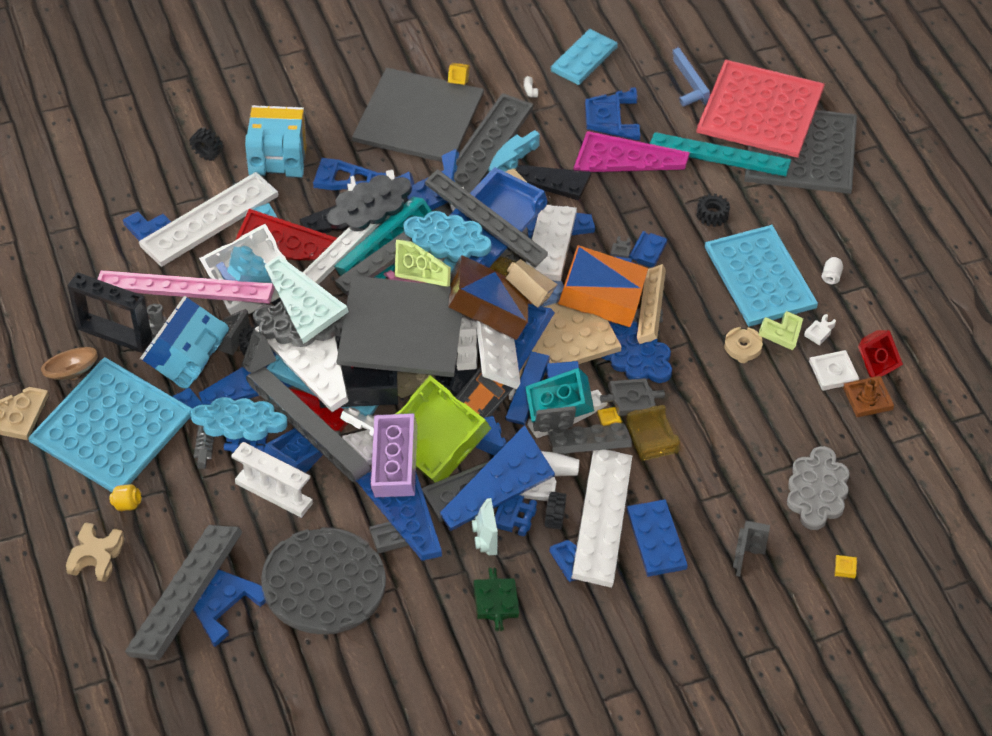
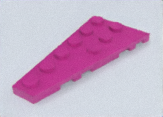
[574,131,690,172]

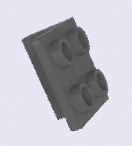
[532,406,576,432]
[733,521,770,577]

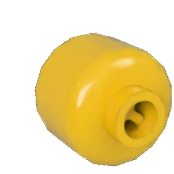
[110,484,141,511]

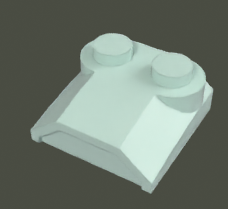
[472,498,497,556]

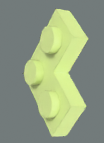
[758,311,803,350]

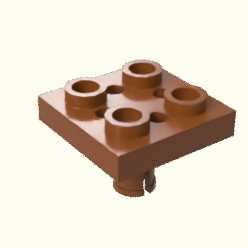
[843,376,894,417]

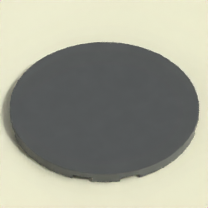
[262,527,386,634]

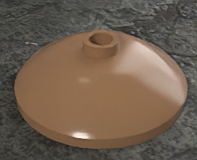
[41,347,98,380]

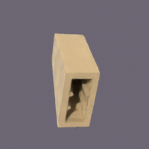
[506,259,558,307]

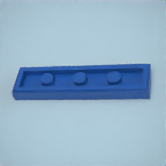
[506,351,550,425]

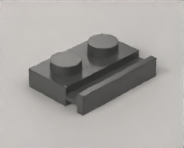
[369,522,409,553]

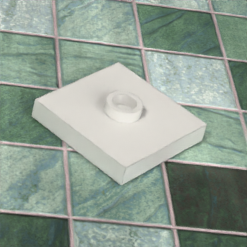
[809,350,859,391]

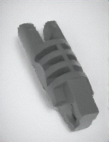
[194,425,215,469]

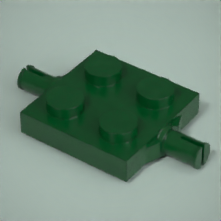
[473,568,519,632]

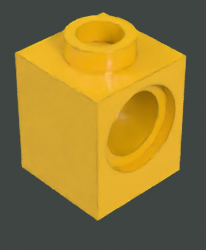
[448,63,470,85]

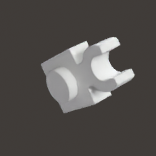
[804,314,836,345]

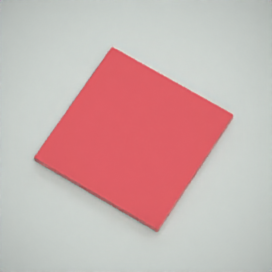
[696,60,825,158]

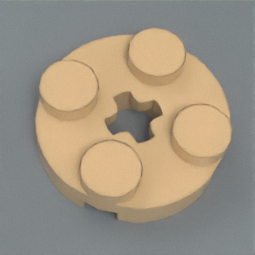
[724,327,763,363]

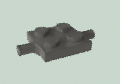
[600,378,665,416]

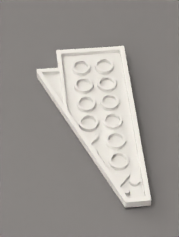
[255,326,348,412]

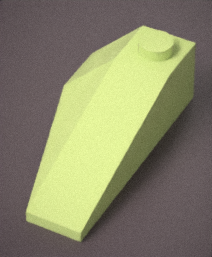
[395,239,451,287]

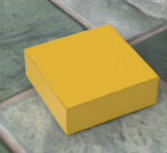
[597,407,622,426]
[835,555,857,578]

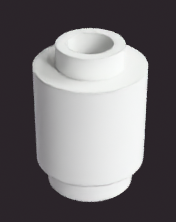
[822,257,843,284]

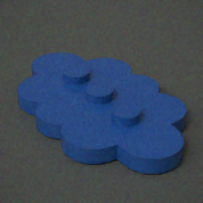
[601,320,672,383]

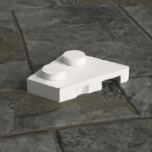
[340,407,374,436]

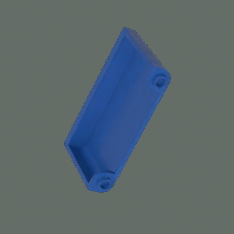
[445,167,547,268]

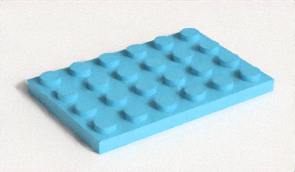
[705,225,818,327]

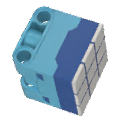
[140,296,229,389]

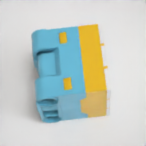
[245,106,307,178]

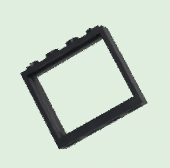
[67,272,152,353]

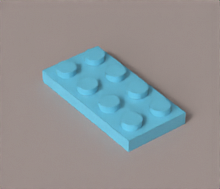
[551,29,617,85]

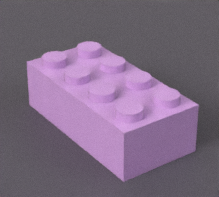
[371,414,418,497]

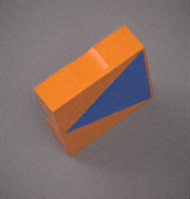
[558,245,648,327]

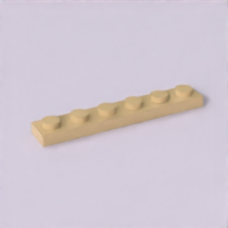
[637,264,666,344]

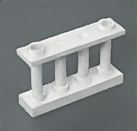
[231,442,313,518]

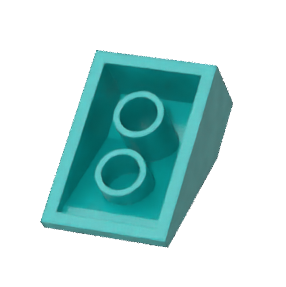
[526,368,594,423]

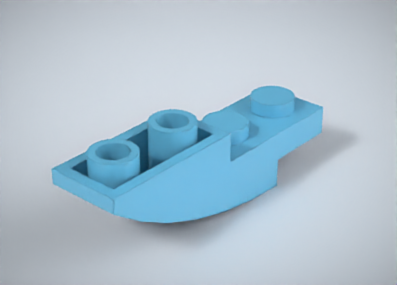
[489,130,540,172]

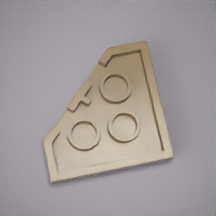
[0,387,49,440]

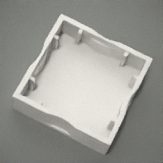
[200,224,288,315]

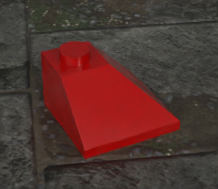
[858,330,903,377]

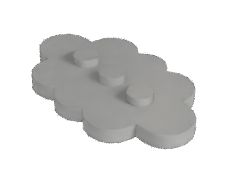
[787,446,849,530]

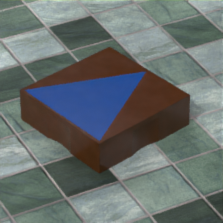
[448,255,528,340]

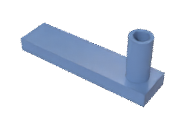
[673,47,710,107]

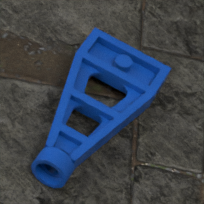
[313,158,386,190]

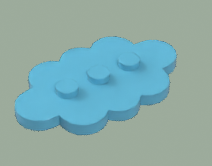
[404,211,491,262]
[191,397,287,441]

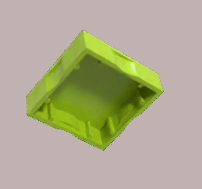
[396,375,492,483]

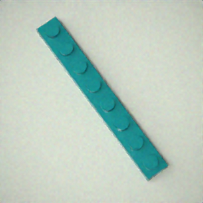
[650,132,791,176]

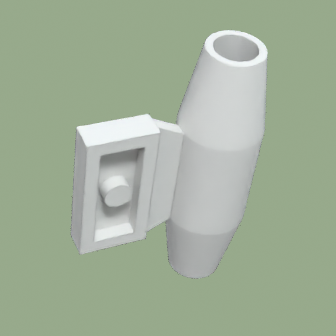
[520,451,580,501]

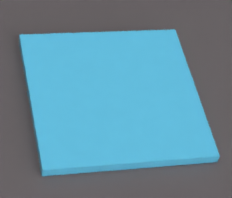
[28,357,192,492]

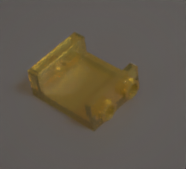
[627,405,680,461]

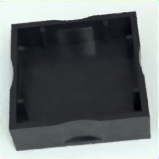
[319,336,398,408]

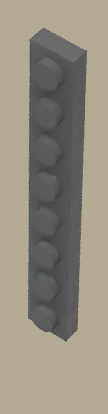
[425,169,548,268]

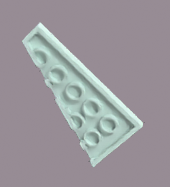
[265,256,349,344]

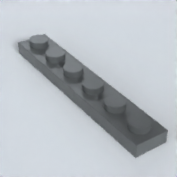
[335,232,412,296]

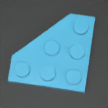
[227,246,272,282]

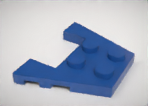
[585,88,640,140]
[396,149,459,210]
[193,569,266,647]

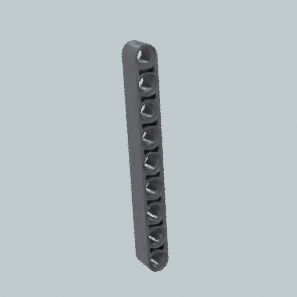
[246,367,371,483]

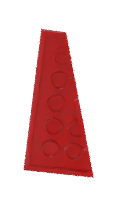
[235,209,337,261]

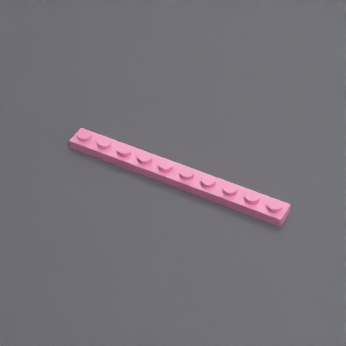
[98,271,275,304]

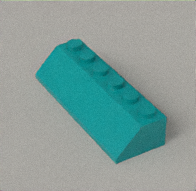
[334,197,432,279]

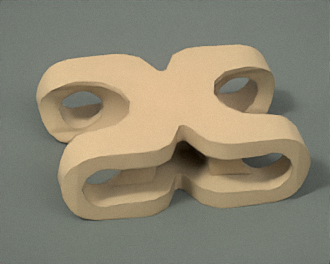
[66,522,124,582]

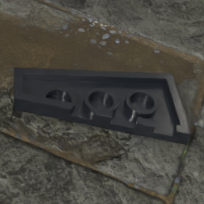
[516,165,591,201]

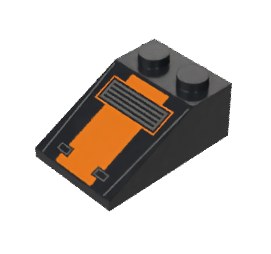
[455,365,521,418]

